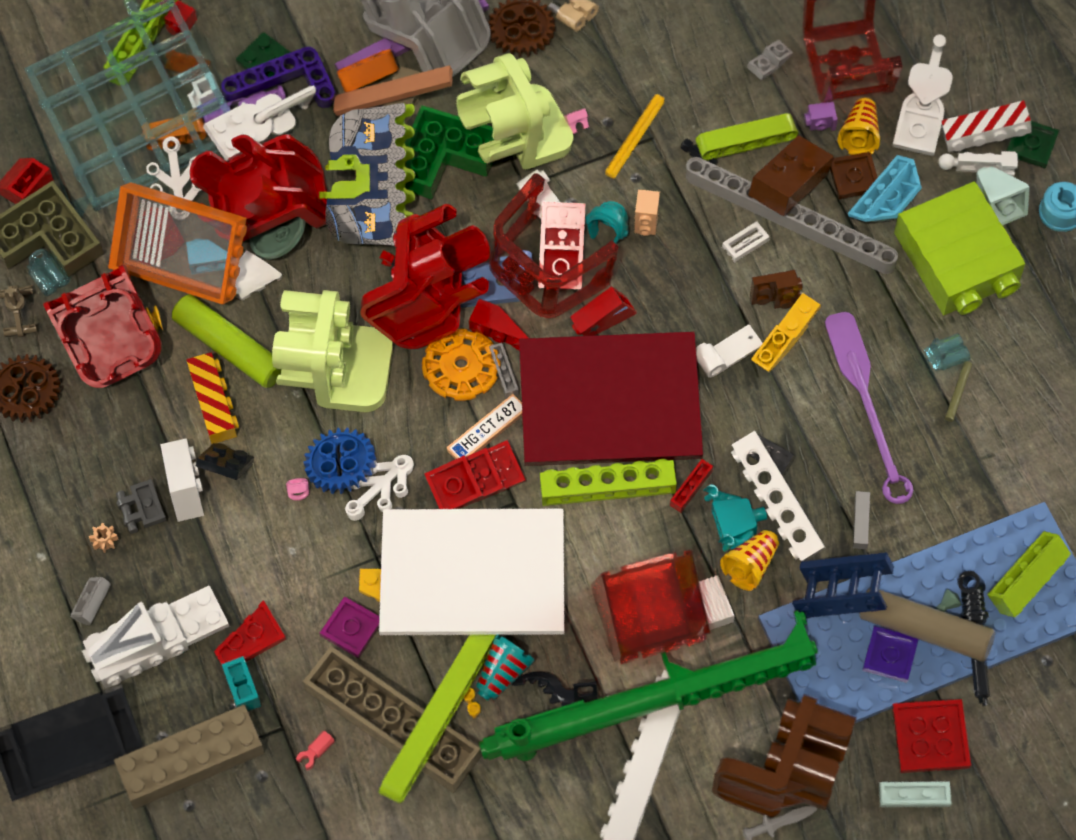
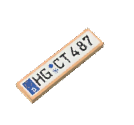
[446,394,522,459]

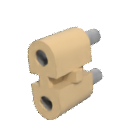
[548,0,598,31]

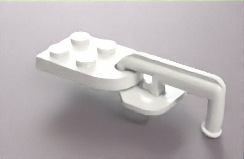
[892,35,952,156]
[203,86,316,161]

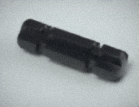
[680,138,718,165]

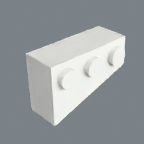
[160,438,204,522]

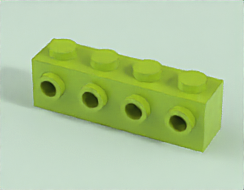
[987,531,1071,618]

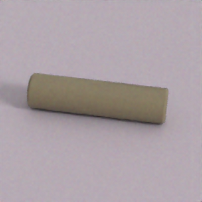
[859,588,995,662]

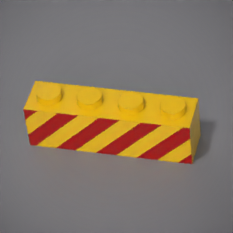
[186,352,239,444]

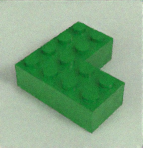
[405,105,494,199]

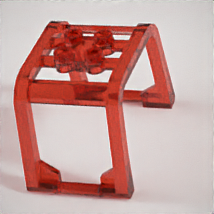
[803,0,903,103]
[488,173,619,318]

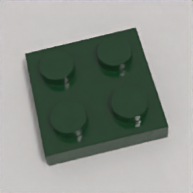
[236,32,291,77]
[1006,121,1060,169]

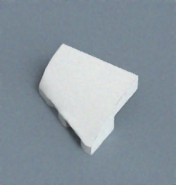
[235,250,282,301]

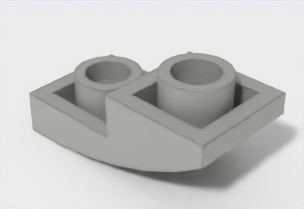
[747,40,793,81]

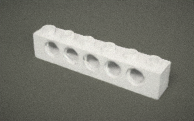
[731,431,826,562]

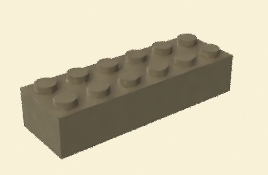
[114,704,265,809]

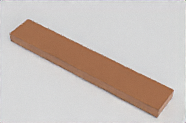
[334,65,453,116]

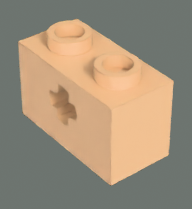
[634,190,660,236]

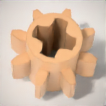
[89,523,118,553]

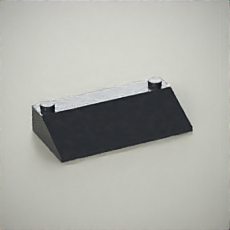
[0,684,144,801]

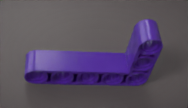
[221,47,335,108]

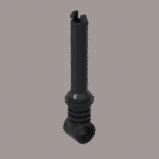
[958,571,990,706]

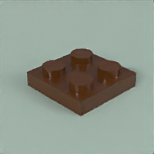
[830,152,878,199]

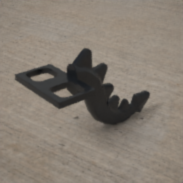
[511,671,598,707]

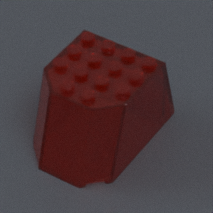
[591,550,711,665]

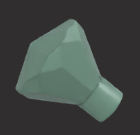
[936,589,962,612]

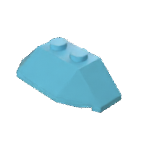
[847,155,922,222]

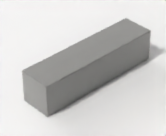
[489,343,519,399]
[853,491,870,549]

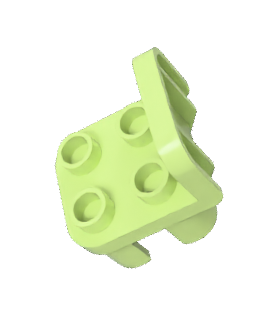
[456,53,573,169]
[272,290,393,412]

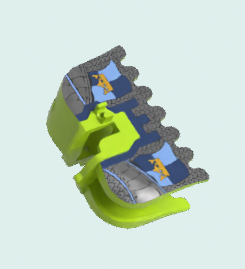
[319,103,416,246]

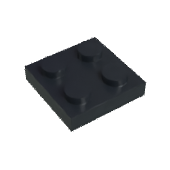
[196,443,254,480]

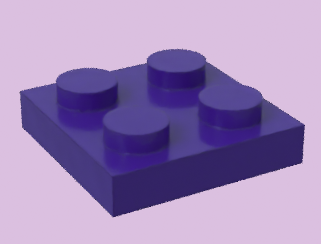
[862,626,919,683]

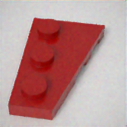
[214,600,286,666]

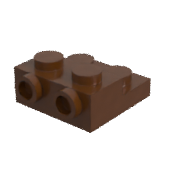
[750,270,802,309]

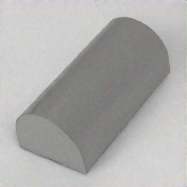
[70,577,111,625]

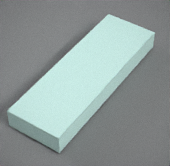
[879,782,951,807]

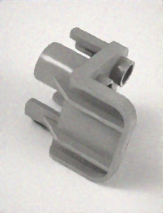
[360,0,490,77]

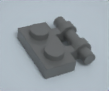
[116,479,166,534]

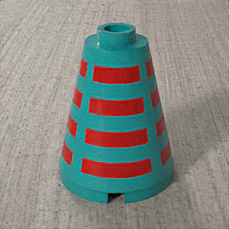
[476,634,535,701]

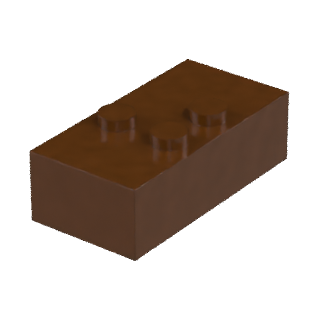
[748,135,834,217]

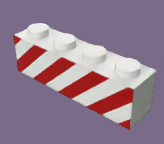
[941,101,1031,153]

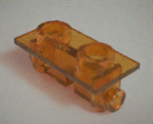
[164,49,211,78]

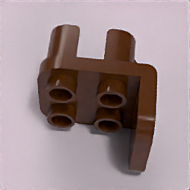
[712,694,857,817]

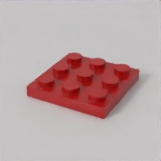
[892,699,971,773]

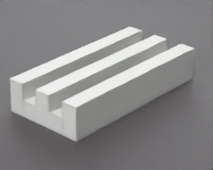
[722,221,770,262]

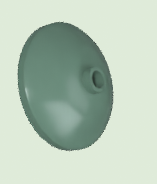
[249,216,306,259]

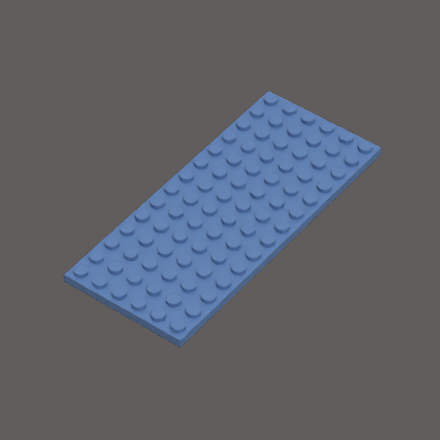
[758,502,1076,723]

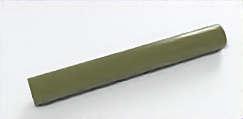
[945,361,972,422]

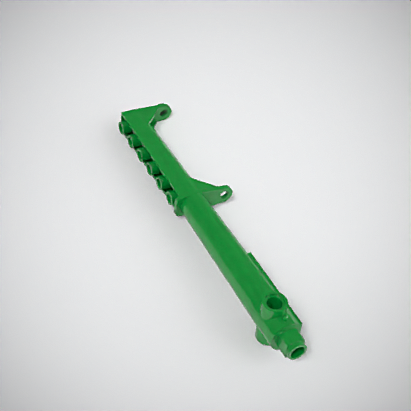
[479,610,818,761]

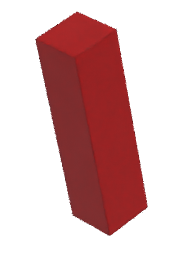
[670,459,713,513]

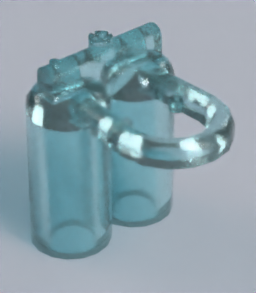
[27,249,70,296]
[924,333,970,371]

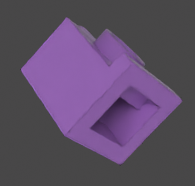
[804,102,837,131]

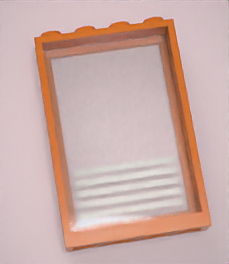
[108,182,247,305]

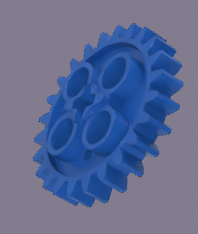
[303,427,376,494]

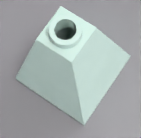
[976,166,1029,225]

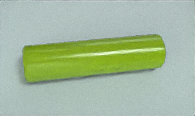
[171,294,282,388]

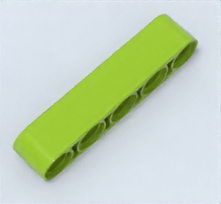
[695,113,799,160]

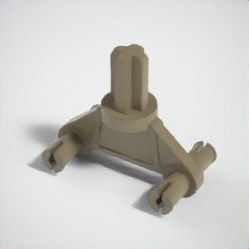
[0,285,37,337]

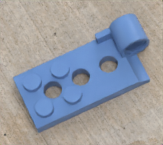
[460,250,534,308]

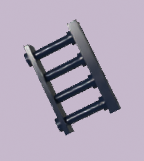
[792,552,894,618]

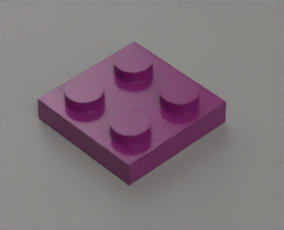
[320,596,380,658]

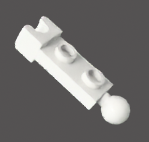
[938,151,1017,177]

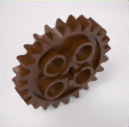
[488,0,555,57]
[0,354,61,423]

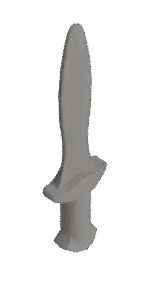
[743,806,817,840]

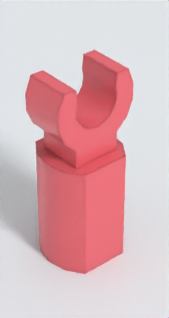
[296,730,335,771]

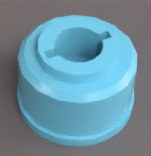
[1039,182,1076,232]

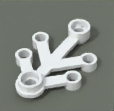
[146,137,202,220]
[345,455,414,521]

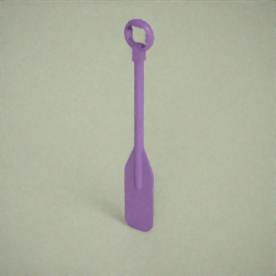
[825,312,913,504]

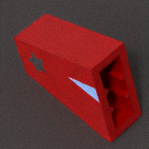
[570,286,637,336]

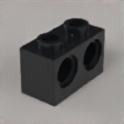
[749,434,795,476]

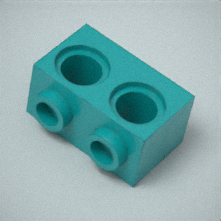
[222,657,261,711]

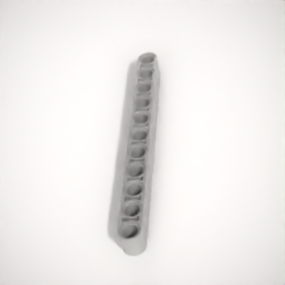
[685,157,898,274]

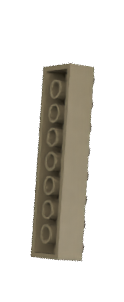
[303,646,481,793]

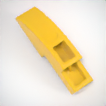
[751,293,821,372]

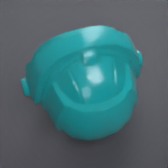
[585,201,629,248]

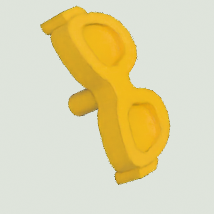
[463,687,481,719]

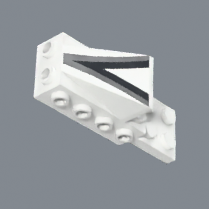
[82,585,229,689]

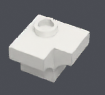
[187,73,225,114]

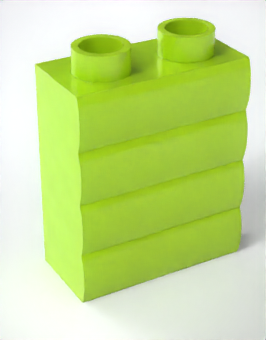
[894,181,1025,316]

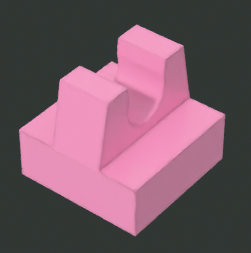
[564,109,589,133]

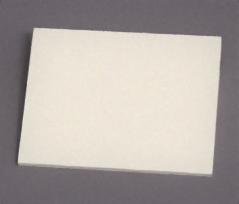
[379,509,564,635]

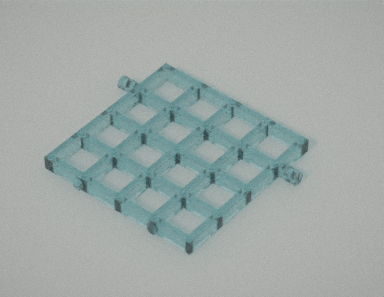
[24,0,230,212]

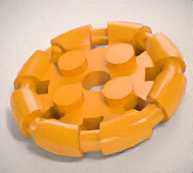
[422,328,501,401]

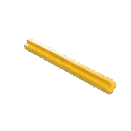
[605,94,664,179]

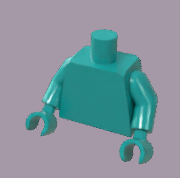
[703,484,767,552]

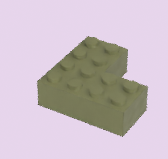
[0,181,104,277]

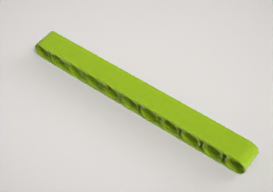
[379,635,500,804]

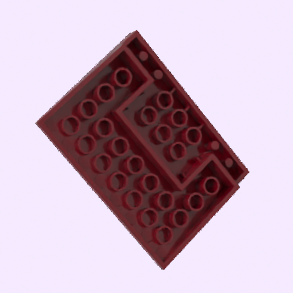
[519,331,703,466]

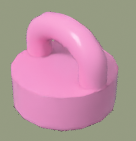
[286,478,309,501]

